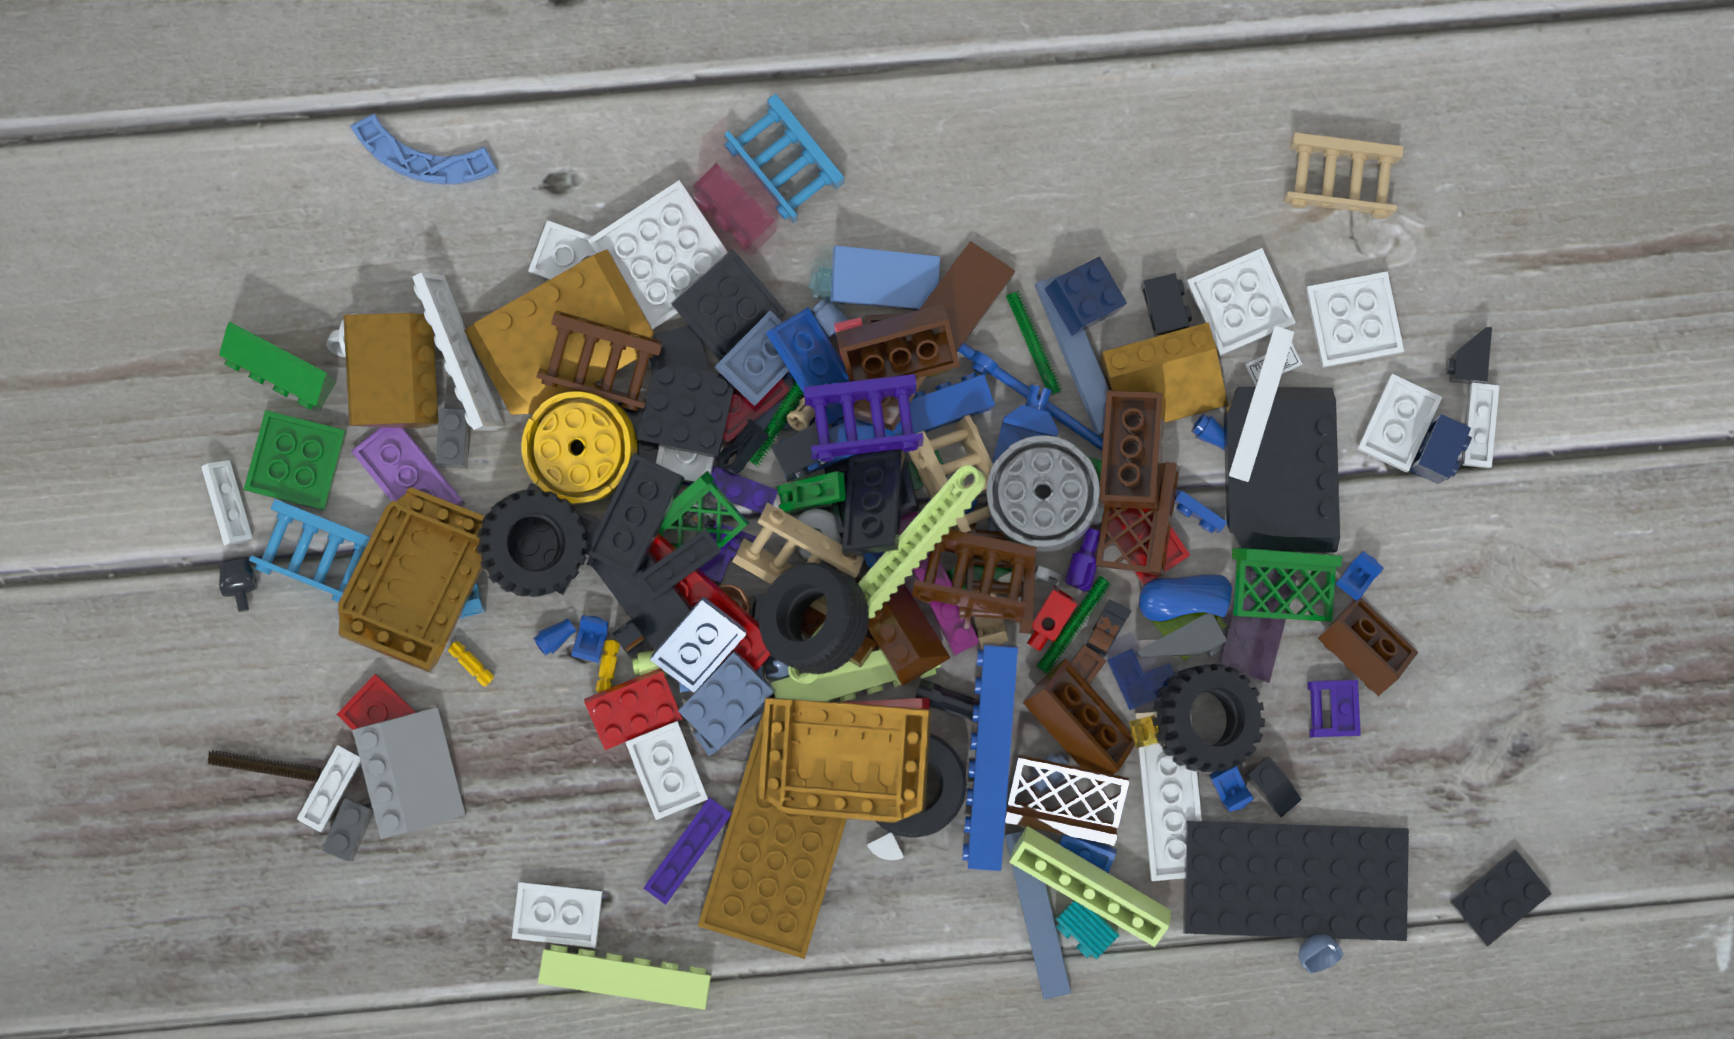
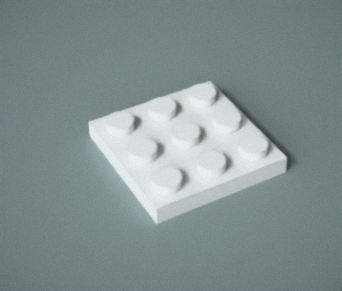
[1186,248,1296,356]
[1305,271,1404,368]

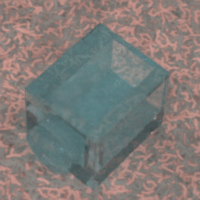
[809,266,845,305]

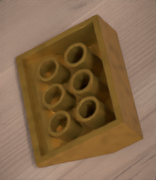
[343,313,438,428]
[1100,322,1228,423]

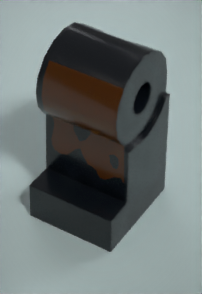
[1086,599,1132,656]
[612,619,650,658]

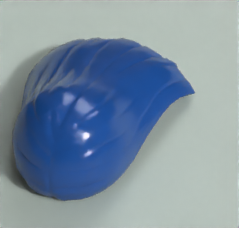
[1139,574,1232,621]

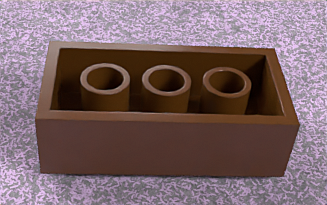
[1099,391,1166,509]

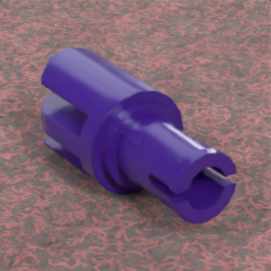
[1065,528,1101,592]

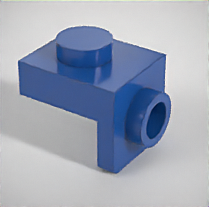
[1335,551,1384,601]
[572,615,609,663]
[1209,766,1254,812]

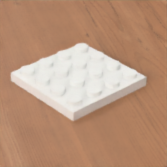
[587,180,728,330]

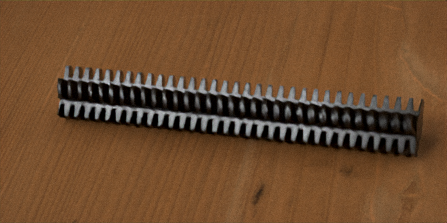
[208,750,320,782]

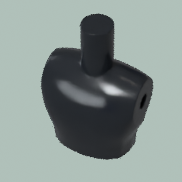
[219,558,258,612]

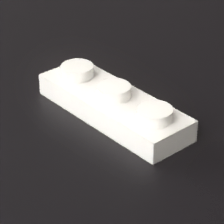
[1462,382,1500,468]
[201,460,253,546]
[297,745,361,833]

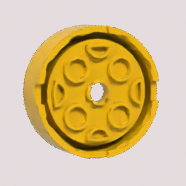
[521,392,638,503]

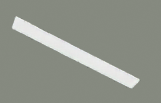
[1229,326,1294,482]

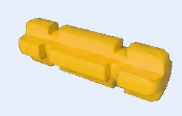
[596,639,620,693]
[448,641,494,687]

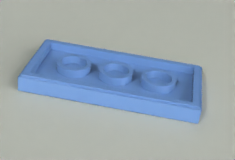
[830,245,940,310]

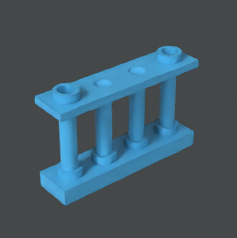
[724,93,844,223]
[249,499,371,602]

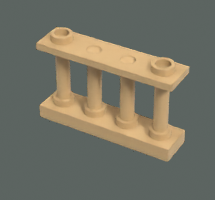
[1283,132,1404,219]
[908,415,993,533]
[732,502,864,615]

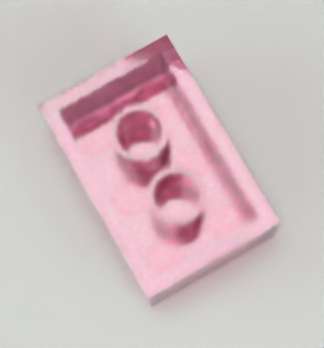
[693,163,777,254]

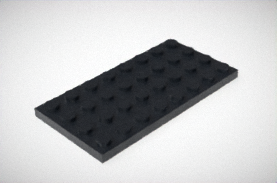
[1183,821,1409,941]

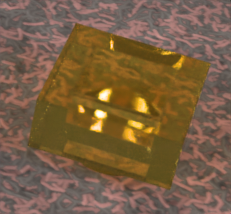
[1129,715,1161,749]

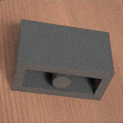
[435,408,470,469]
[322,798,374,861]

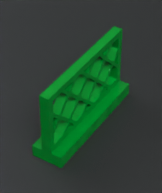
[658,471,749,548]
[1232,548,1342,622]

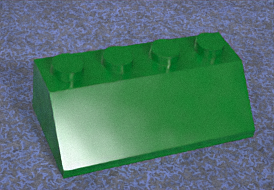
[219,321,336,410]

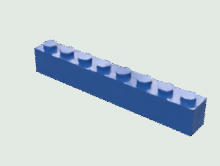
[779,373,995,481]
[962,643,1018,871]

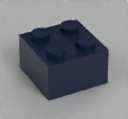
[1045,256,1127,336]
[1409,414,1472,484]

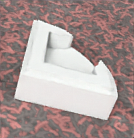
[867,833,904,860]

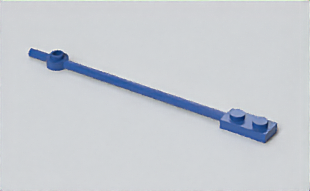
[958,343,1227,534]

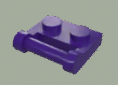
[1307,680,1361,738]

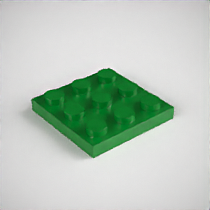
[243,410,347,511]

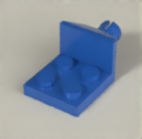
[992,385,1059,465]

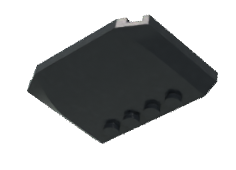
[1224,387,1340,553]

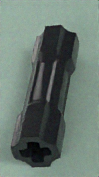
[915,679,979,723]

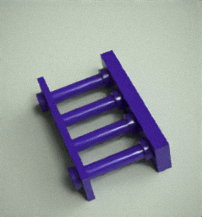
[804,374,924,462]

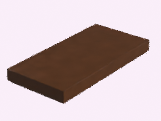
[919,241,1015,352]

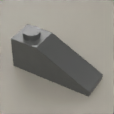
[1135,613,1227,657]

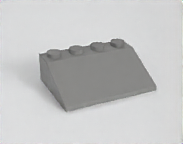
[353,707,466,839]

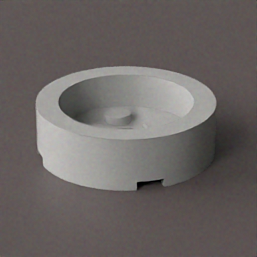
[987,436,1099,552]

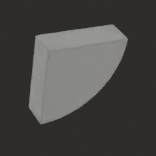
[1035,566,1063,587]

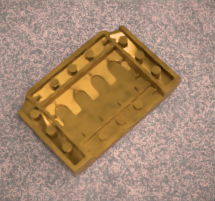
[464,249,655,415]
[338,487,484,673]
[759,698,931,822]

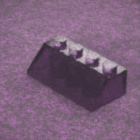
[1217,566,1297,683]

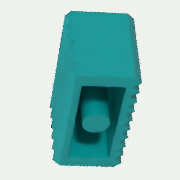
[1055,900,1120,959]

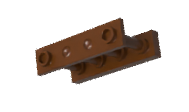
[536,310,663,410]
[959,523,1036,634]
[912,529,1037,619]

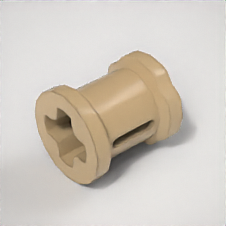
[787,397,815,432]

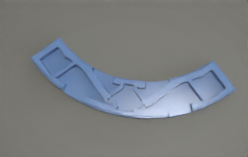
[350,114,498,185]

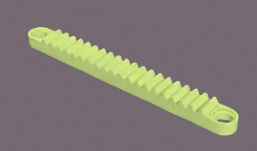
[788,465,985,684]

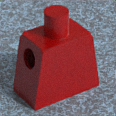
[1027,586,1078,651]

